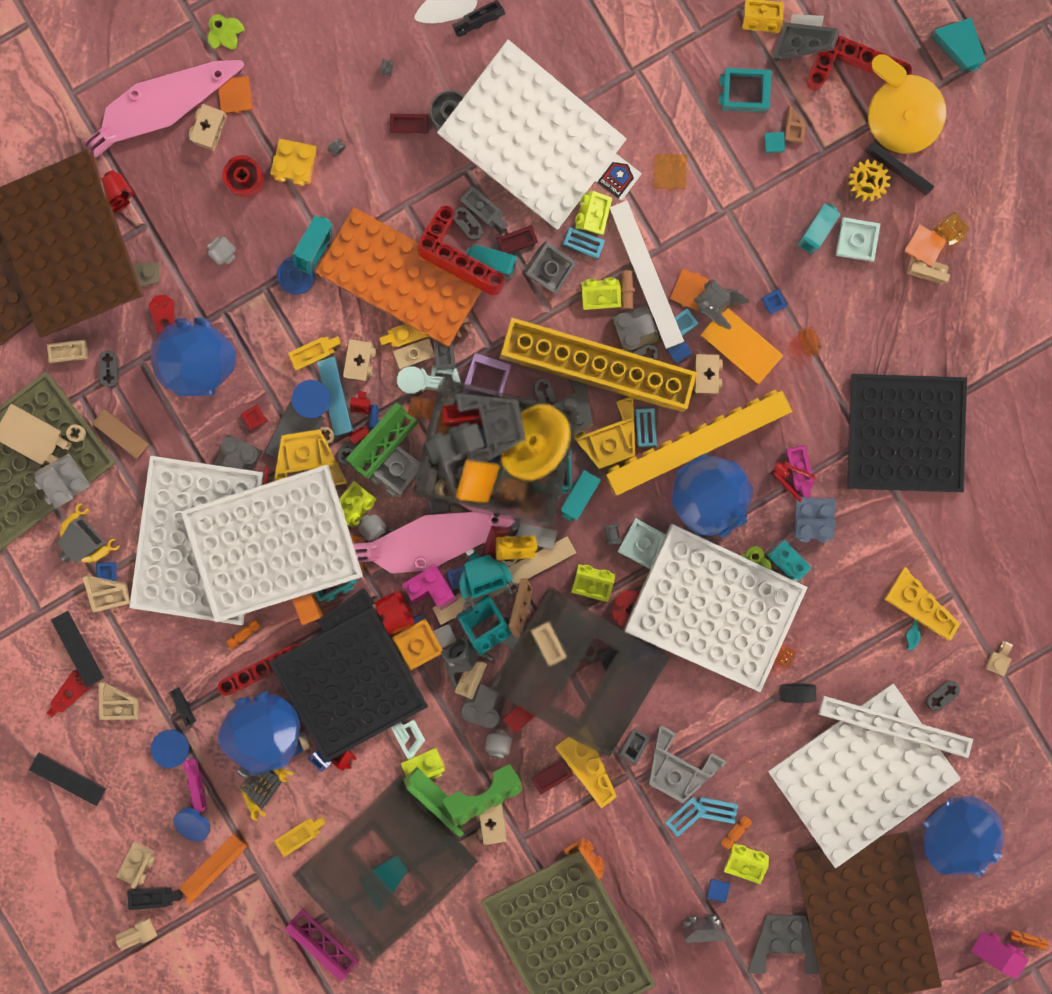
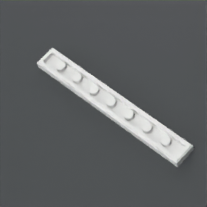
[610,201,684,349]
[818,696,973,758]

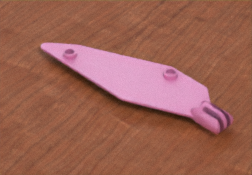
[84,60,244,158]
[353,508,522,573]

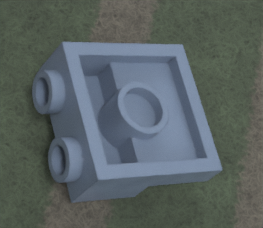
[793,497,836,543]

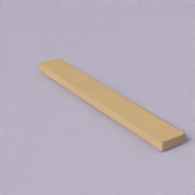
[432,536,576,625]

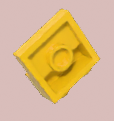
[270,139,317,186]

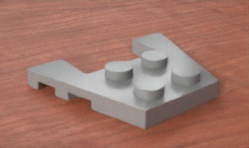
[649,724,727,803]

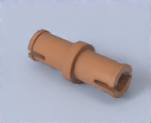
[621,270,635,311]

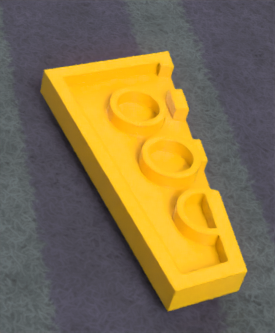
[884,567,960,641]
[555,724,617,808]

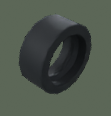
[779,683,817,703]

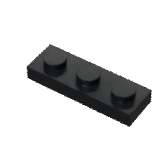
[317,588,375,631]

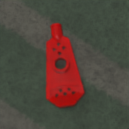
[149,294,175,334]
[46,670,92,718]

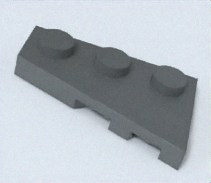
[773,22,839,61]

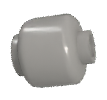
[207,236,236,265]
[359,514,387,542]
[485,729,512,759]

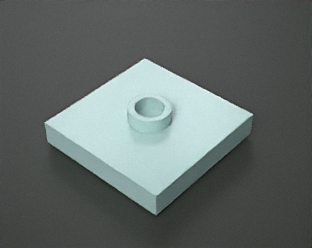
[835,217,880,262]
[617,518,666,569]

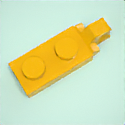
[379,324,429,347]
[288,336,342,371]
[274,816,326,857]

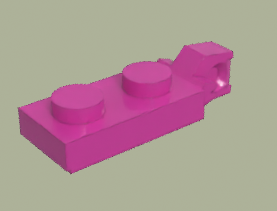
[786,445,814,497]
[184,758,207,813]

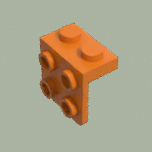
[563,836,605,879]

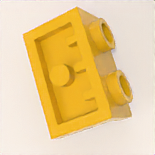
[742,0,784,33]
[496,535,537,560]

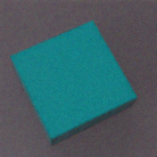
[764,132,785,153]

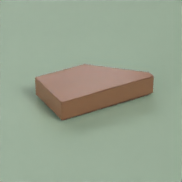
[784,105,806,144]

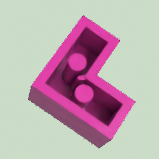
[402,565,458,610]
[971,931,1029,979]

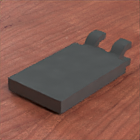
[265,401,325,458]

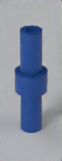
[368,405,380,431]

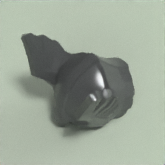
[694,279,749,330]
[441,636,495,689]

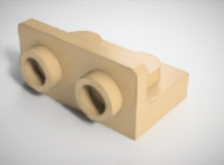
[906,257,950,285]
[116,841,155,889]

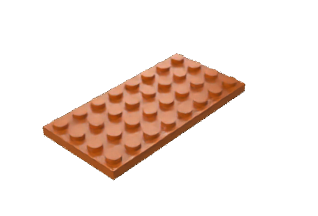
[315,207,482,347]

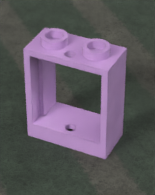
[461,353,511,398]

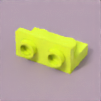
[575,191,612,235]
[581,277,621,310]
[339,481,377,528]
[571,564,615,602]
[401,747,445,779]
[724,843,769,884]

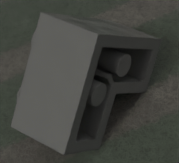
[425,423,485,465]

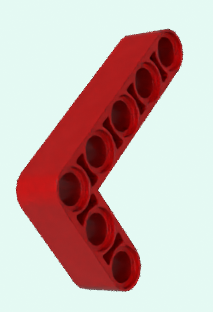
[807,35,912,91]
[417,205,504,295]
[218,643,301,696]

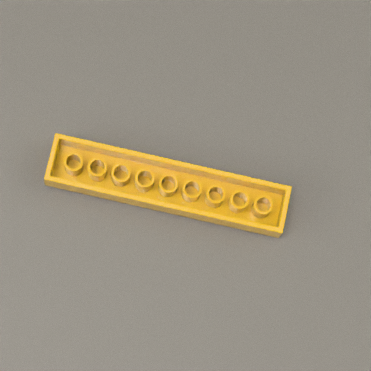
[499,318,697,413]
[605,389,792,496]

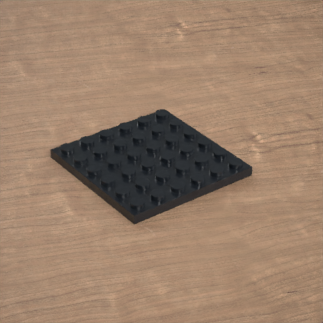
[847,374,967,493]
[269,605,428,762]

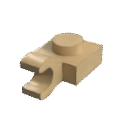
[985,641,1013,676]

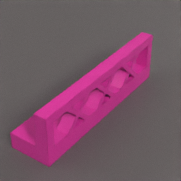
[285,908,359,982]

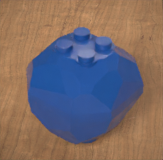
[151,317,236,396]
[671,454,753,538]
[218,691,301,775]
[922,796,1004,878]

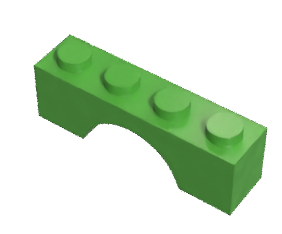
[442,764,523,827]

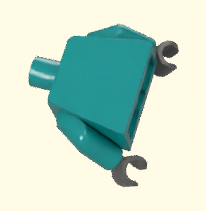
[459,553,519,612]

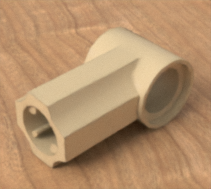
[115,918,157,950]

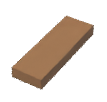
[92,409,150,459]
[509,578,533,638]

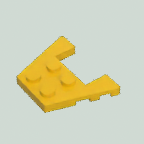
[573,397,635,470]
[273,429,347,485]

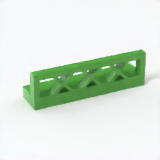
[346,402,419,479]
[403,767,464,837]

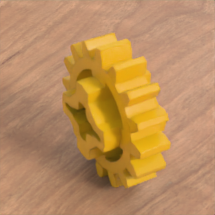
[848,159,891,202]

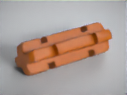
[226,619,261,649]
[721,816,752,850]
[1010,930,1048,951]

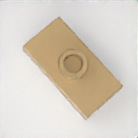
[393,338,435,370]
[47,340,88,364]
[531,622,567,666]
[454,660,487,699]

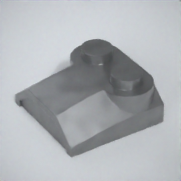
[524,241,577,295]
[611,305,660,352]
[214,434,263,471]
[438,453,469,499]
[460,684,508,729]
[682,914,725,943]

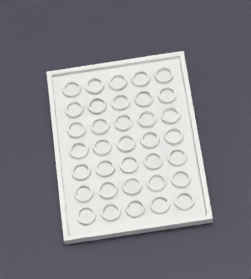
[437,40,627,230]
[129,456,264,625]
[181,465,363,622]
[623,524,807,692]
[768,683,961,868]

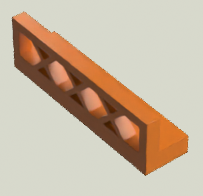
[179,833,248,905]

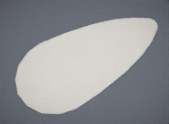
[415,0,477,23]

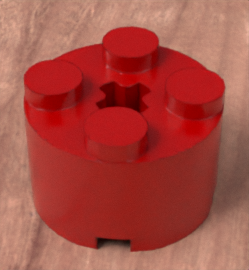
[222,155,264,198]
[101,170,134,213]
[375,590,415,635]
[611,590,640,628]

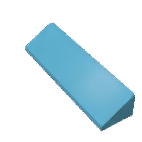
[317,357,354,436]

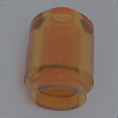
[798,327,822,357]

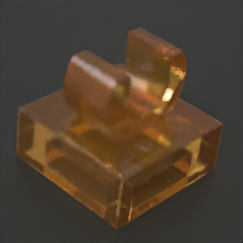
[774,645,797,669]

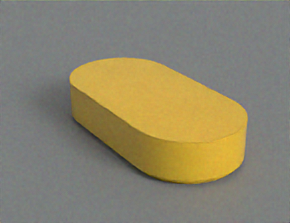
[872,54,907,87]

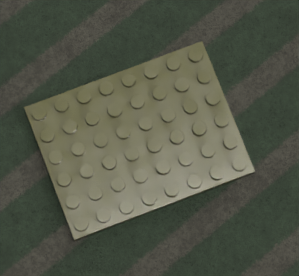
[0,371,117,551]
[481,850,656,994]

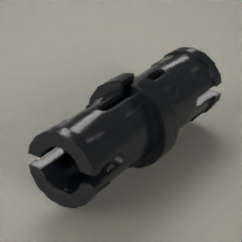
[168,687,197,726]

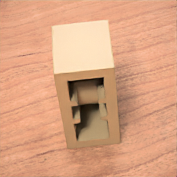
[189,104,227,151]
[343,339,376,382]
[694,354,723,395]
[476,803,507,845]

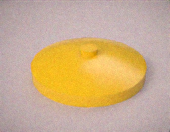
[868,75,946,154]
[501,404,569,480]

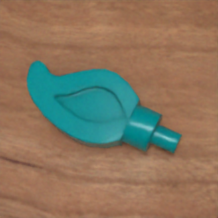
[906,620,921,650]

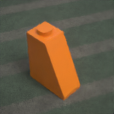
[292,592,324,626]

